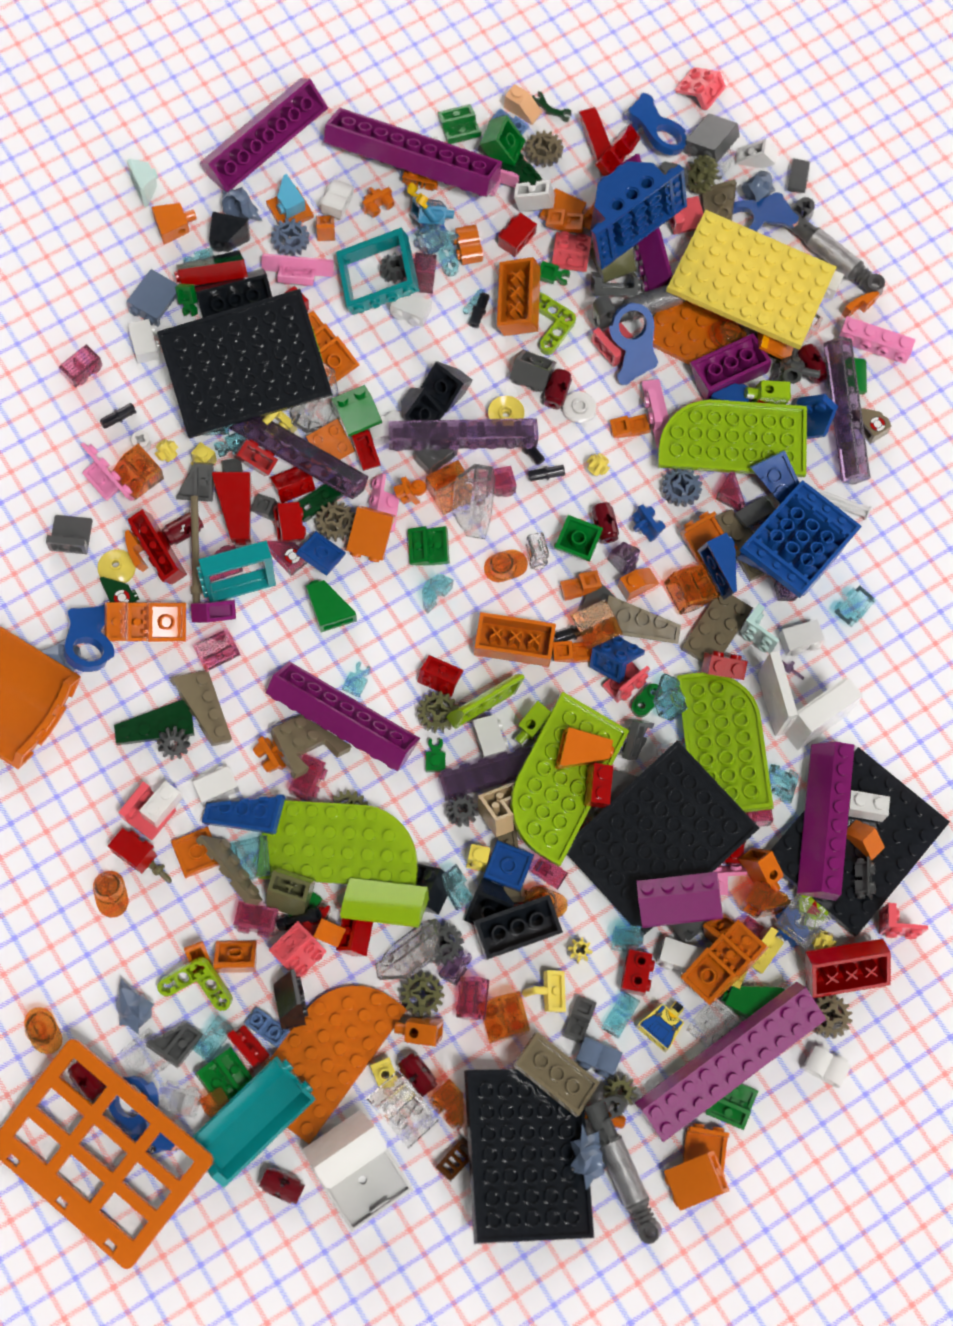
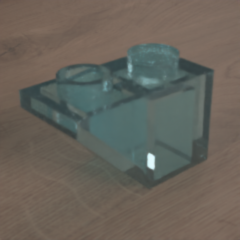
[414,223,459,254]
[653,673,688,721]
[611,925,644,952]

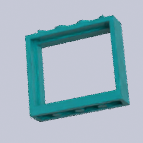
[336,227,420,315]
[196,540,276,601]

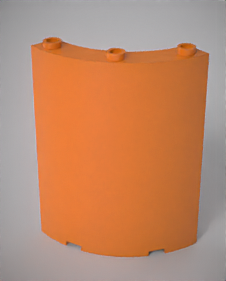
[0,626,81,769]

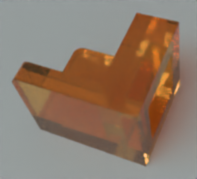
[199,1087,229,1120]

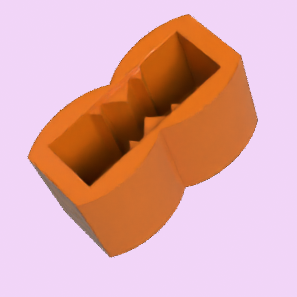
[452,225,483,265]

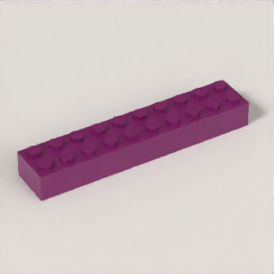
[324,108,502,197]
[635,981,827,1142]

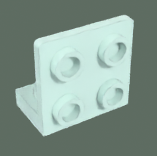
[739,603,779,653]

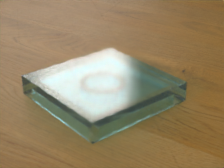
[230,835,270,880]

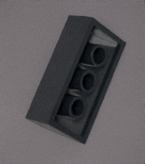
[194,268,272,318]
[474,894,563,960]

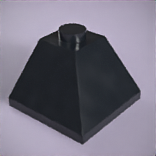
[209,211,251,252]
[420,361,473,413]
[401,388,445,441]
[464,878,514,925]

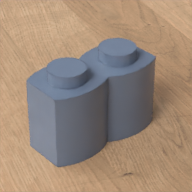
[575,1037,623,1079]

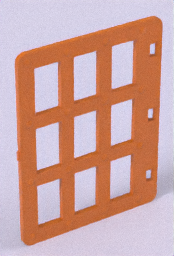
[0,1039,214,1269]

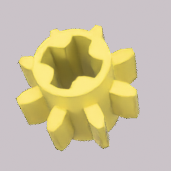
[154,439,179,462]
[586,453,610,476]
[810,930,837,950]
[567,938,593,964]

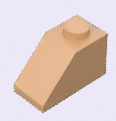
[504,84,542,125]

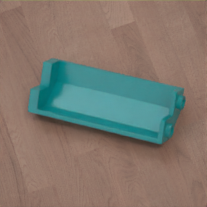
[192,1056,316,1188]

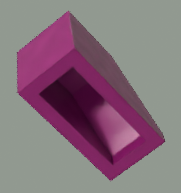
[191,600,236,623]

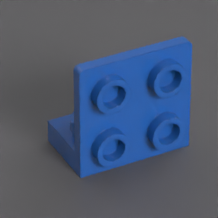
[796,394,838,439]
[589,636,645,683]

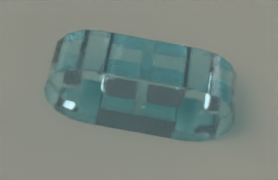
[438,243,459,277]

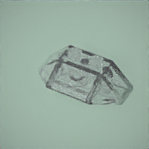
[289,363,339,433]
[452,464,496,539]
[375,919,440,980]

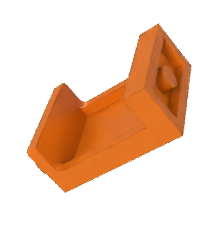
[346,505,396,563]
[680,511,738,571]
[682,1124,730,1176]
[664,1151,730,1211]

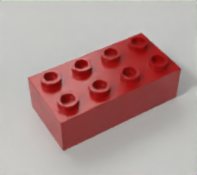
[805,939,891,998]

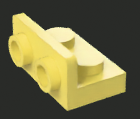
[751,927,784,974]

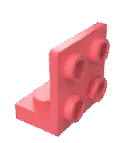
[675,67,726,110]
[669,196,704,235]
[552,231,591,272]
[591,323,633,367]
[602,662,650,703]
[118,781,176,840]
[879,903,928,939]
[269,921,327,977]

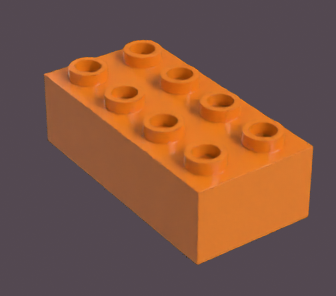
[497,257,541,336]
[474,612,556,667]

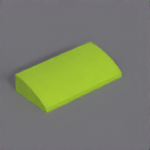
[446,674,525,729]
[340,878,429,928]

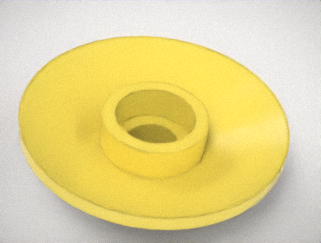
[488,396,525,430]
[97,549,136,583]

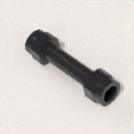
[276,908,322,931]

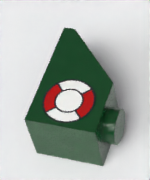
[99,577,140,602]

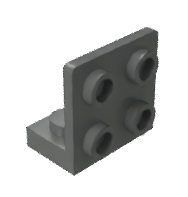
[46,515,93,555]

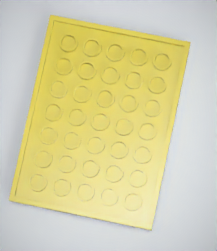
[666,210,837,350]

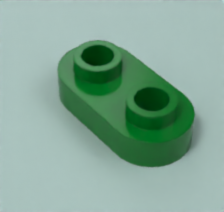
[631,684,663,718]

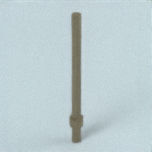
[190,496,202,603]

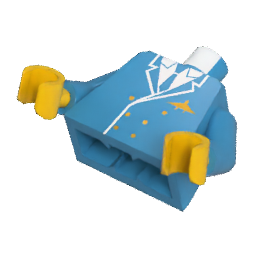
[407,182,455,224]

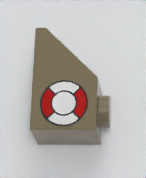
[849,407,892,444]

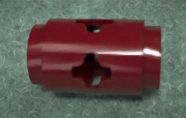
[798,343,830,384]
[543,369,572,410]
[591,502,619,544]
[162,512,204,545]
[397,1052,438,1098]
[68,1061,107,1104]
[258,1167,305,1204]

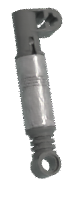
[788,197,885,297]
[592,284,686,330]
[584,1094,662,1244]

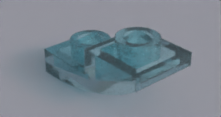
[441,864,473,910]
[601,991,640,1039]
[193,1016,234,1063]

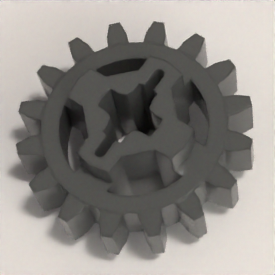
[420,922,465,966]

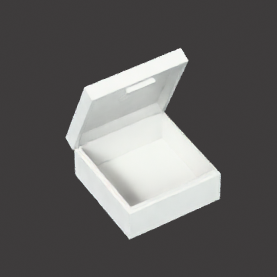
[757,651,864,750]
[301,1110,413,1233]

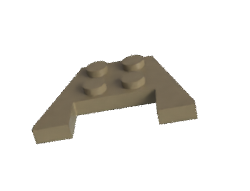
[270,715,352,779]

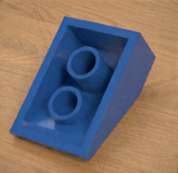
[698,532,737,600]

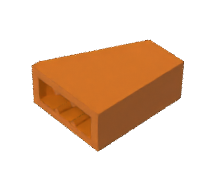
[555,727,614,769]

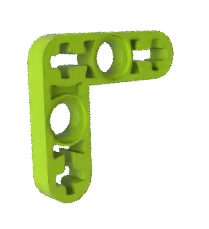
[539,292,576,355]
[157,957,233,1011]

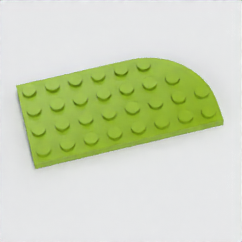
[658,400,807,478]
[677,672,774,813]
[511,692,629,867]
[258,800,418,886]

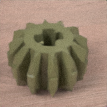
[603,1074,637,1109]

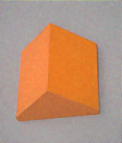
[213,941,257,973]

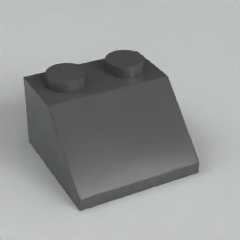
[509,349,557,392]

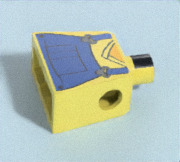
[636,1001,684,1053]

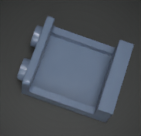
[126,269,178,327]

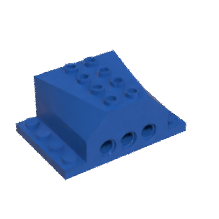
[590,161,687,270]
[737,480,862,598]

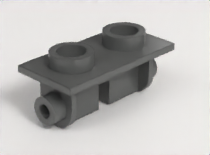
[855,856,876,900]

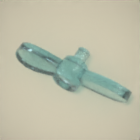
[463,289,485,314]

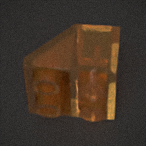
[113,443,164,501]
[425,460,476,515]
[664,564,720,615]
[570,599,623,650]
[739,880,791,919]
[479,991,530,1044]
[431,1079,464,1130]

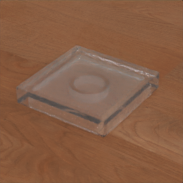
[774,894,830,950]

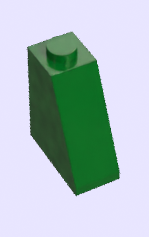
[306,580,357,633]
[721,986,785,1019]

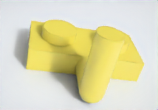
[262,411,297,434]
[522,970,566,1013]

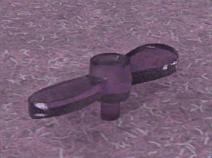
[782,660,804,680]

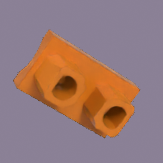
[362,186,394,218]
[393,476,427,505]
[253,736,287,773]

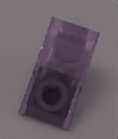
[607,542,640,575]

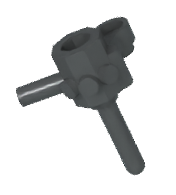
[772,347,821,384]

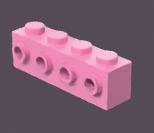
[837,316,916,364]

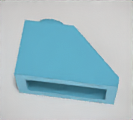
[276,174,305,219]

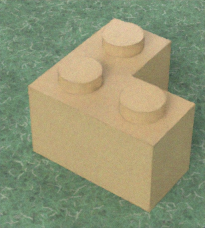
[478,782,514,837]

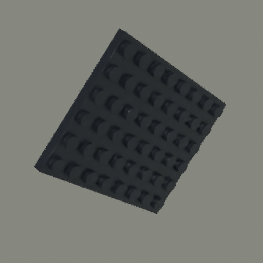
[157,289,333,439]
[567,740,760,937]
[771,747,950,937]
[464,1069,594,1244]

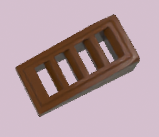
[435,1137,469,1182]

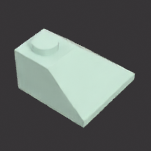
[127,159,158,208]

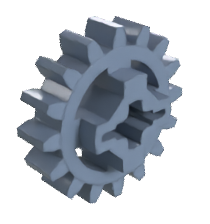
[271,218,310,256]
[662,469,702,507]

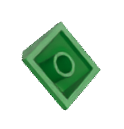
[555,515,603,562]

